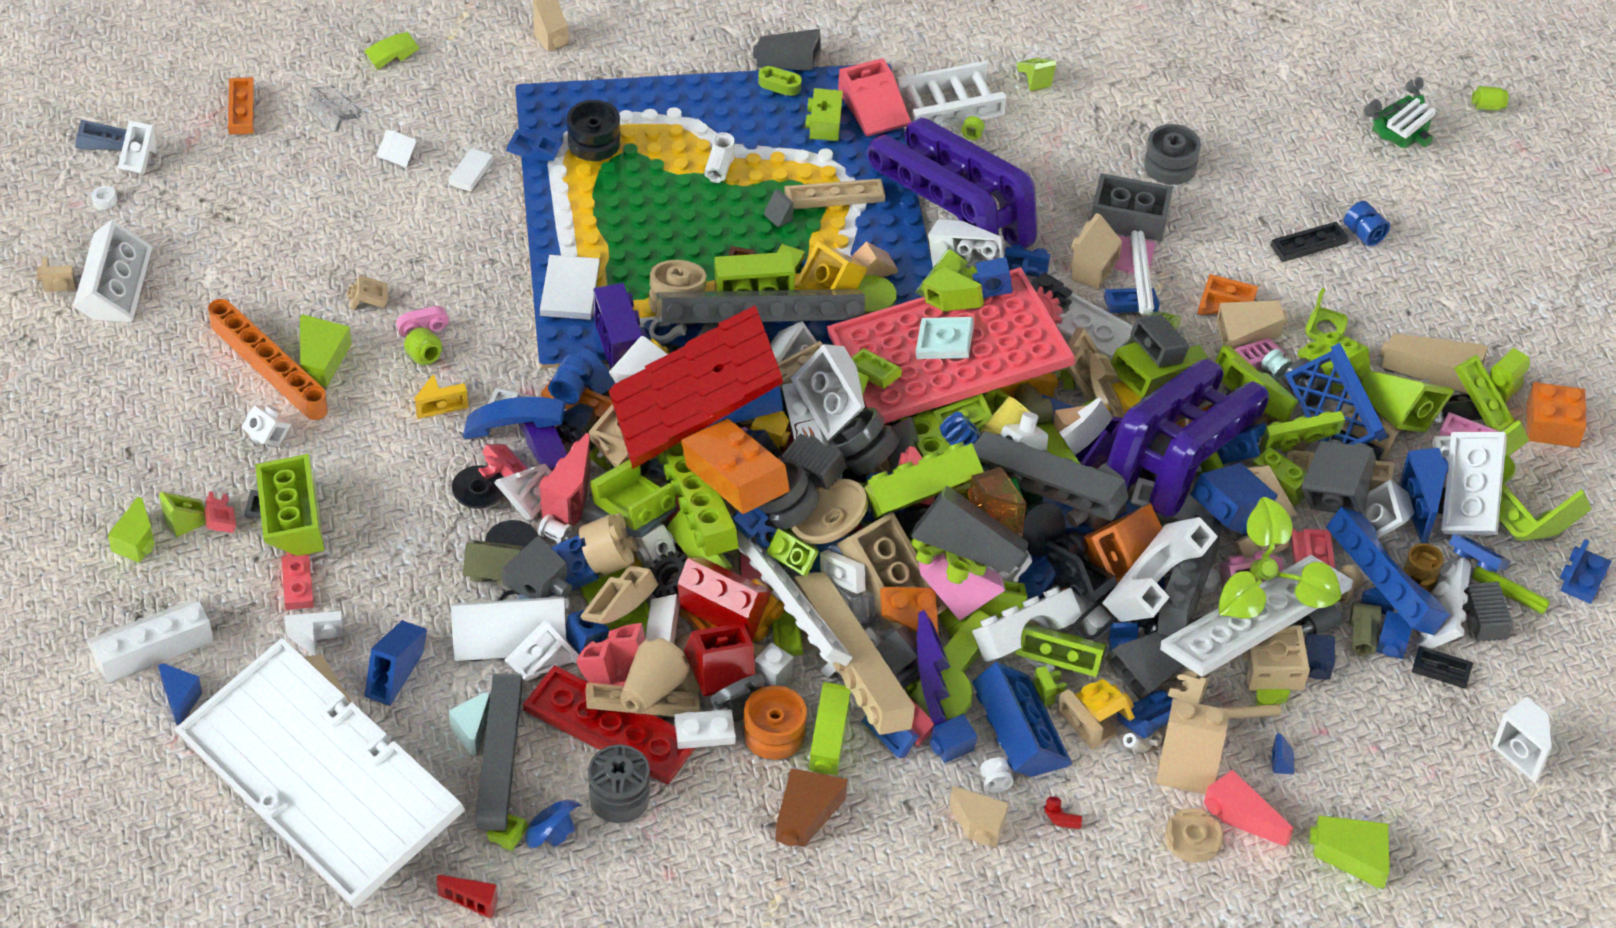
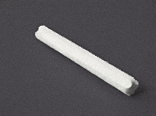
[1130,230,1154,316]

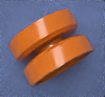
[743,685,807,760]

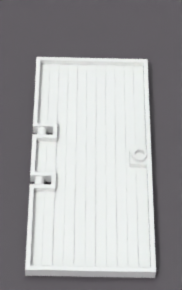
[174,638,465,909]

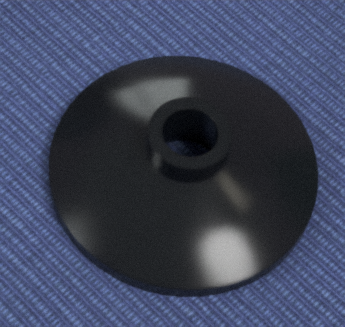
[452,465,504,509]

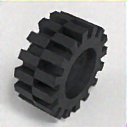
[649,551,687,598]

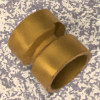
[1403,543,1444,592]

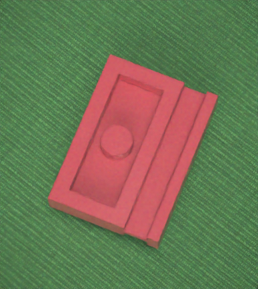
[1290,529,1336,569]

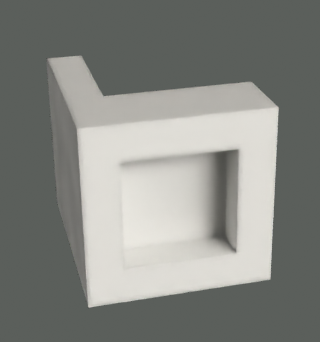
[377,130,416,167]

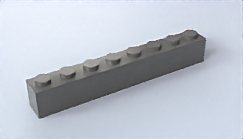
[656,289,865,324]

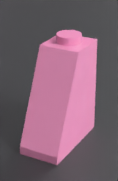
[918,553,1005,621]

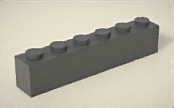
[973,431,1128,521]
[1158,515,1221,635]

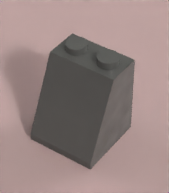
[1301,440,1376,514]

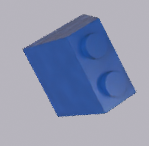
[1190,463,1278,535]

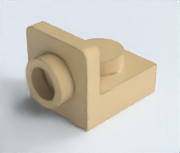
[347,275,388,310]

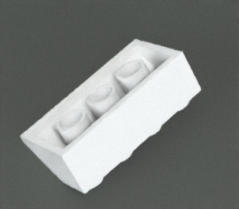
[73,220,153,322]
[86,599,214,683]

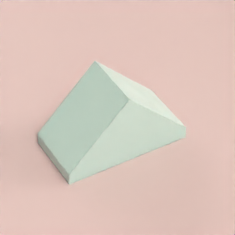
[449,693,490,756]

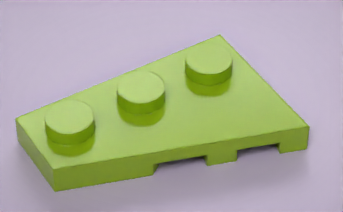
[1259,411,1345,456]

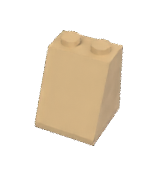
[1156,699,1230,795]

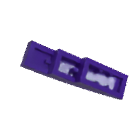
[917,610,951,725]

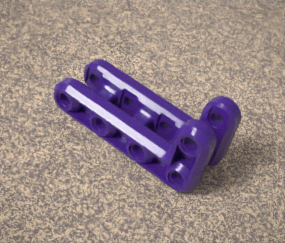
[867,117,1038,249]
[1106,359,1269,518]

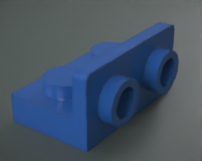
[1216,423,1266,464]
[1560,539,1612,604]

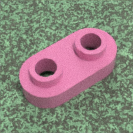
[396,306,449,337]

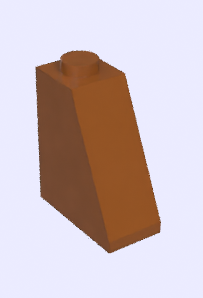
[775,768,848,847]

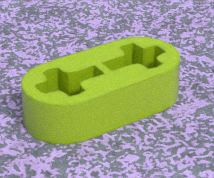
[758,66,802,96]

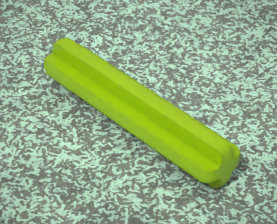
[1472,565,1550,614]

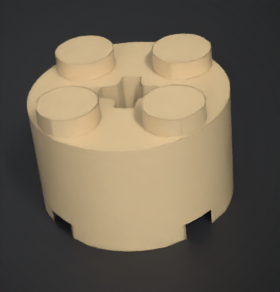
[579,513,638,577]

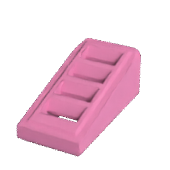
[1234,338,1286,371]

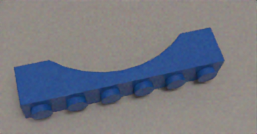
[1326,507,1450,636]

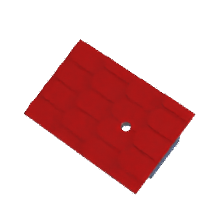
[609,305,783,469]

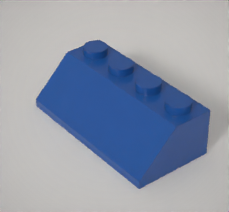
[972,662,1072,777]

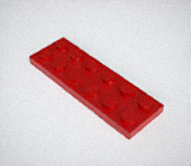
[523,665,697,785]

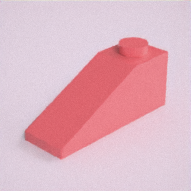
[1204,770,1293,847]

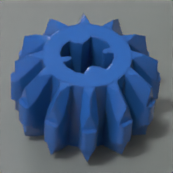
[939,411,981,446]

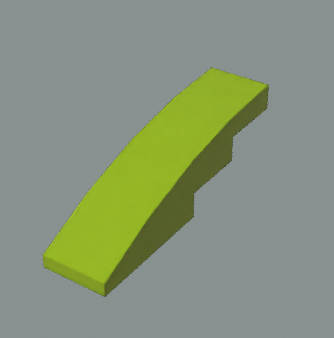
[910,609,990,704]

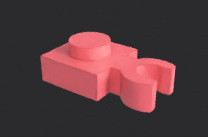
[204,491,236,533]

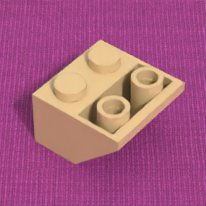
[1070,213,1122,289]

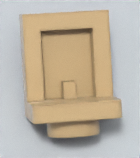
[37,257,76,292]

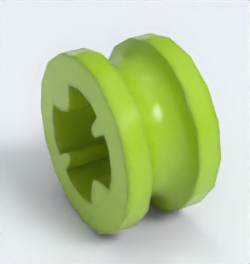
[961,116,985,140]

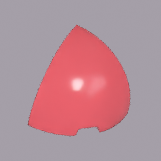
[576,623,645,686]

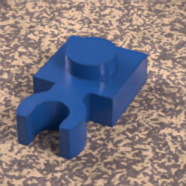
[731,507,777,549]

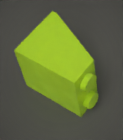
[1361,370,1454,433]

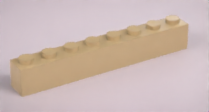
[794,572,915,735]

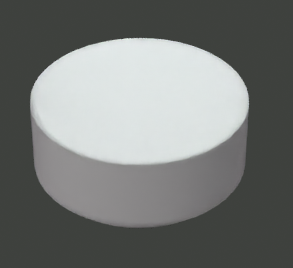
[91,186,118,210]

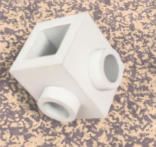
[242,404,291,446]
[635,524,677,566]

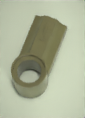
[1014,383,1054,424]
[1349,602,1381,657]

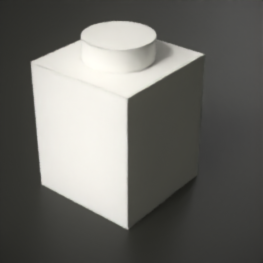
[754,643,794,686]

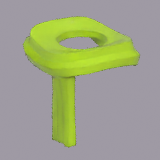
[1305,288,1348,340]

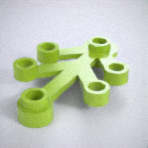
[911,538,987,584]

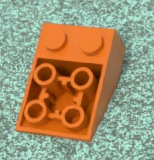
[1083,503,1162,587]

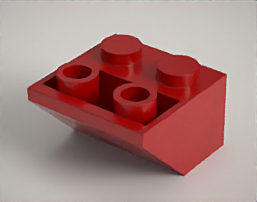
[683,622,755,697]

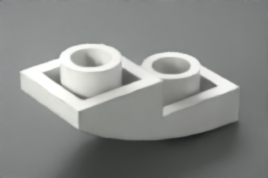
[1059,397,1113,455]

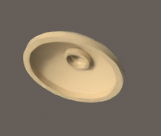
[791,479,868,544]

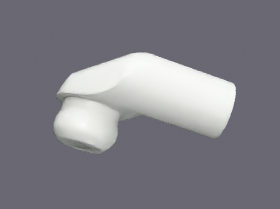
[1123,731,1162,753]

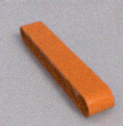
[208,299,328,420]

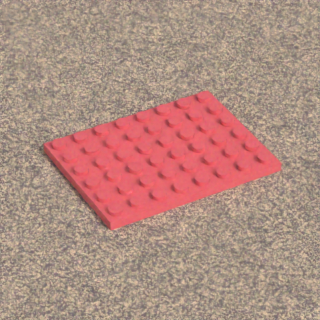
[827,267,1075,424]

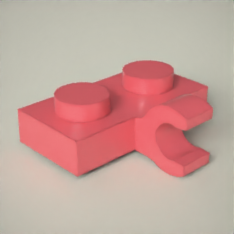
[478,444,528,478]

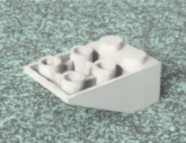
[928,219,1004,268]

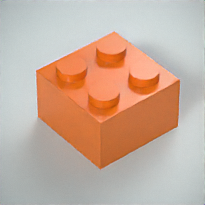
[1526,382,1586,448]

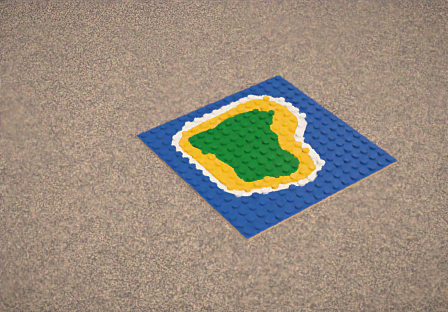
[515,63,933,368]

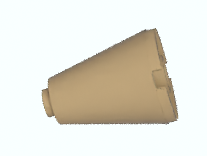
[620,638,689,713]

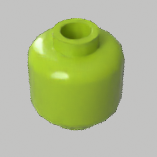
[404,327,442,365]

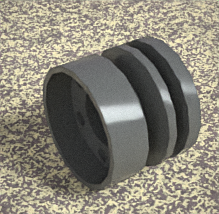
[588,744,650,823]

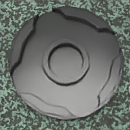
[710,674,765,710]

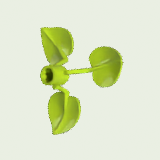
[1218,497,1342,619]

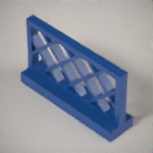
[1285,343,1388,445]

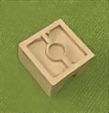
[1242,625,1310,691]

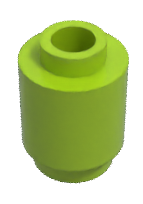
[1471,86,1509,111]

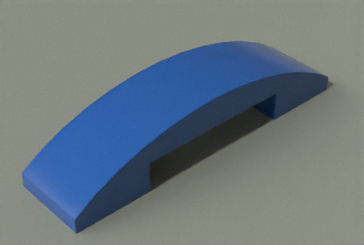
[463,397,566,439]

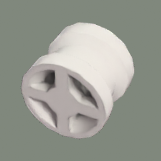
[980,757,1013,793]

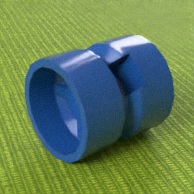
[1343,201,1391,247]
[548,355,594,404]

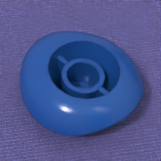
[525,799,583,848]

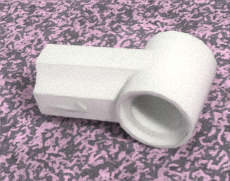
[705,133,734,183]

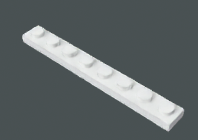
[737,530,853,666]

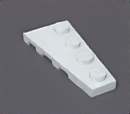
[1416,557,1471,649]

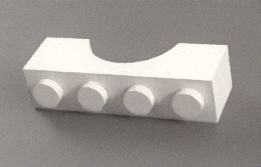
[972,586,1082,662]

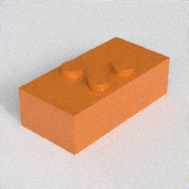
[681,418,790,514]

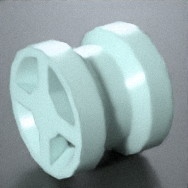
[1261,349,1294,381]

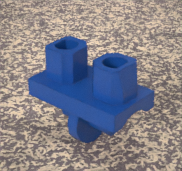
[1004,244,1050,277]

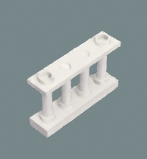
[897,60,1006,127]

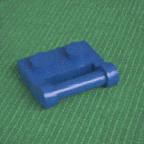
[1116,689,1176,739]

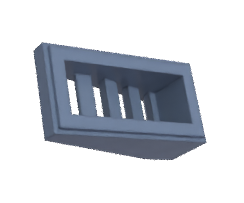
[75,119,127,150]

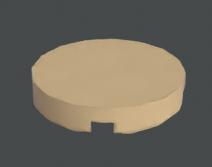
[1164,808,1224,863]

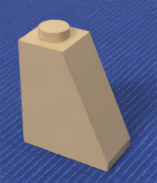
[1216,300,1287,349]

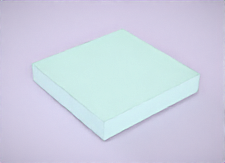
[916,317,974,359]

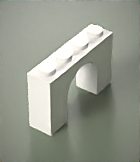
[1103,517,1218,622]

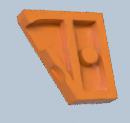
[1197,274,1258,315]
[880,587,939,636]

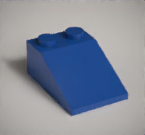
[1399,448,1448,543]

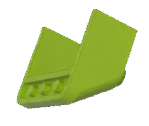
[1499,420,1592,541]

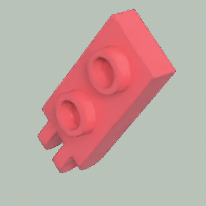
[281,552,314,610]

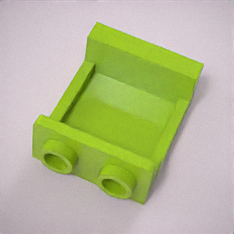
[590,459,677,531]

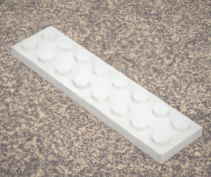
[1160,555,1353,677]

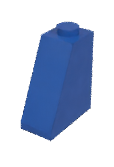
[364,620,427,706]

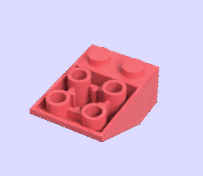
[838,58,911,137]
[539,433,591,527]

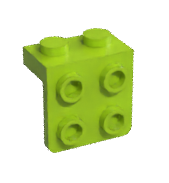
[1297,332,1371,394]

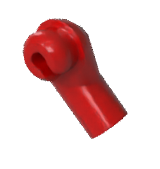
[1044,796,1082,830]

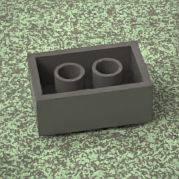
[1090,173,1173,241]

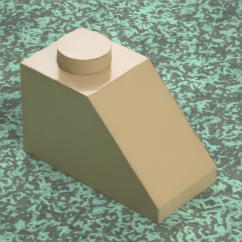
[533,0,569,52]
[949,786,1009,847]

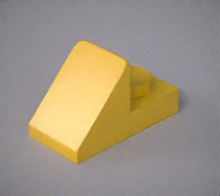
[414,375,468,419]

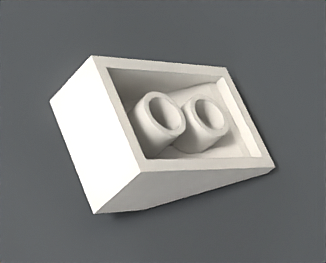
[791,344,865,441]

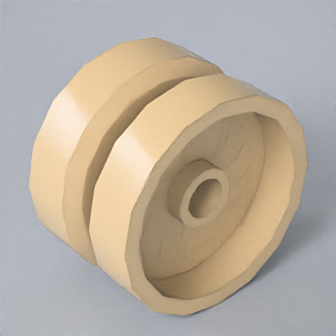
[649,260,707,313]

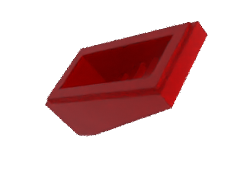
[436,875,498,918]

